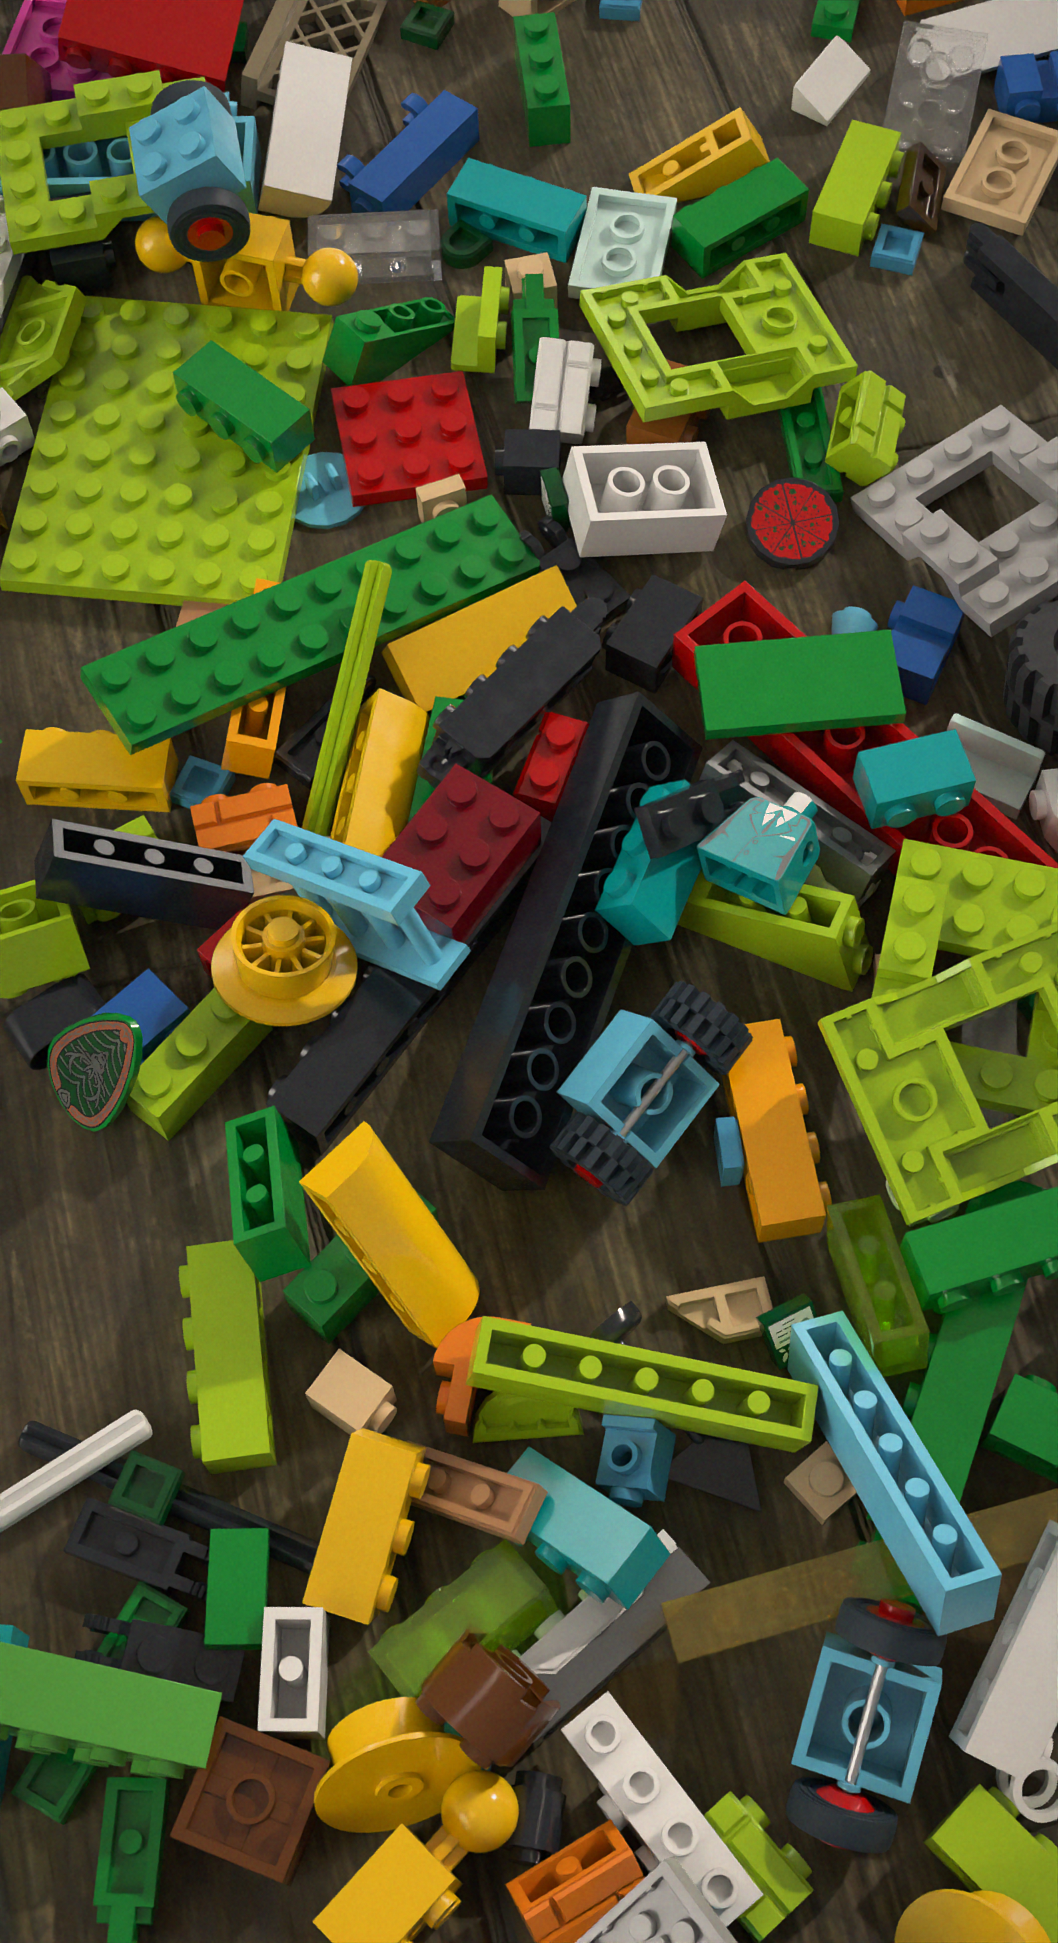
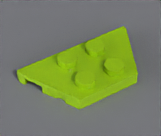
[0,275,87,401]

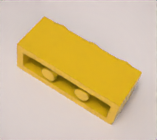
[16,727,179,812]
[302,1428,431,1625]

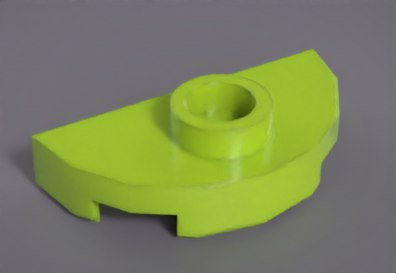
[473,1391,584,1443]

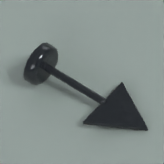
[587,1301,762,1512]

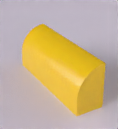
[381,565,577,712]
[330,688,430,857]
[299,1121,480,1349]

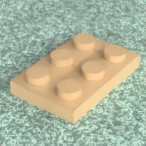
[941,109,1058,236]

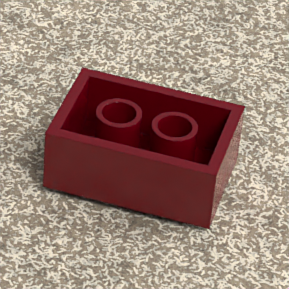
[382,764,542,943]

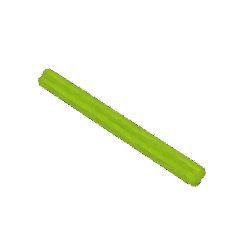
[302,560,392,837]

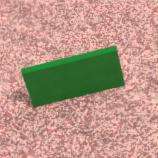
[694,630,906,740]

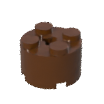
[415,1625,561,1770]

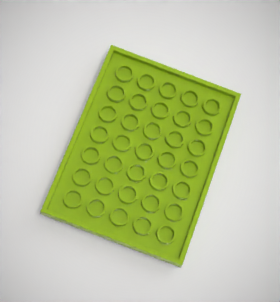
[0,296,334,606]

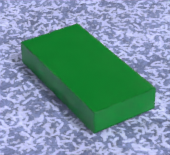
[204,1528,270,1650]

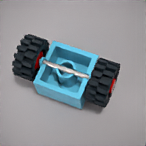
[550,981,753,1206]

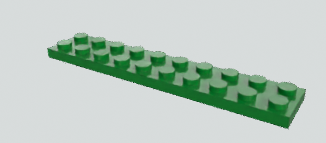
[80,494,540,755]

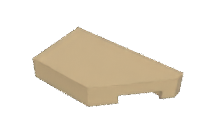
[666,1276,773,1344]

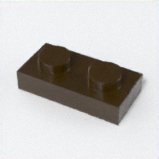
[896,141,947,238]

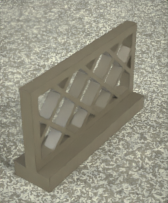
[241,0,388,110]

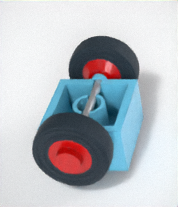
[129,80,251,262]
[786,1597,947,1853]

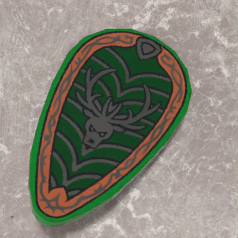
[47,1013,143,1132]

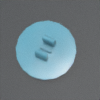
[295,452,365,529]

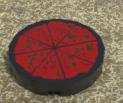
[745,477,839,570]

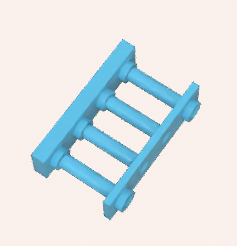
[243,819,471,991]

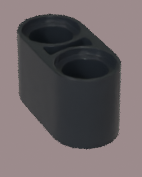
[3,974,106,1070]

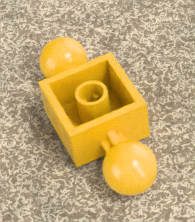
[135,213,358,311]
[313,1770,519,1943]

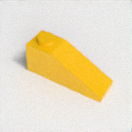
[629,107,770,202]

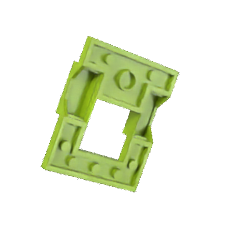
[0,70,205,255]
[579,253,858,423]
[872,839,1058,1116]
[817,922,1058,1225]

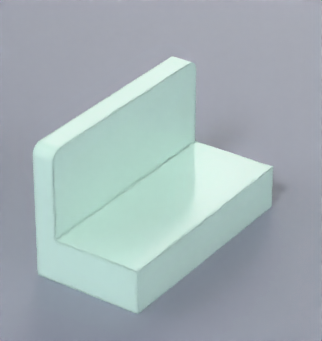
[947,714,1045,819]

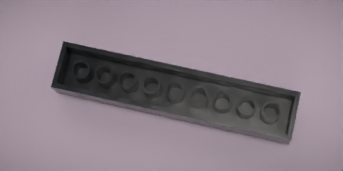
[429,692,703,1191]

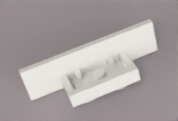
[561,1691,763,1927]

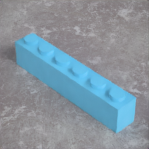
[788,1311,1002,1636]

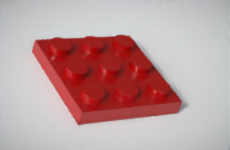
[330,371,488,507]

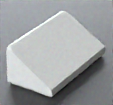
[791,36,870,126]

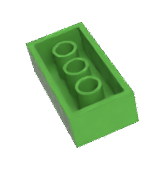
[0,1642,222,1779]

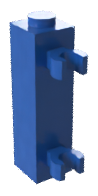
[337,90,480,233]

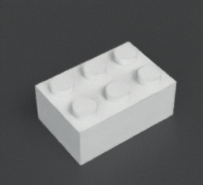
[562,442,727,557]

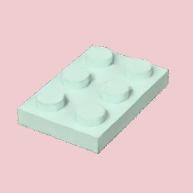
[568,187,677,299]

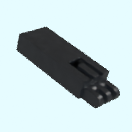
[963,223,1058,370]

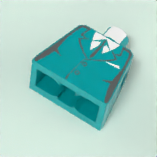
[697,792,820,915]

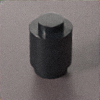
[500,1770,567,1867]

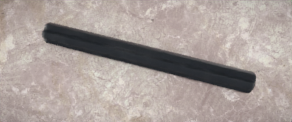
[18,1421,320,1574]

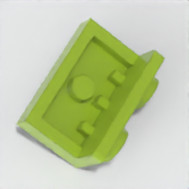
[451,266,510,373]

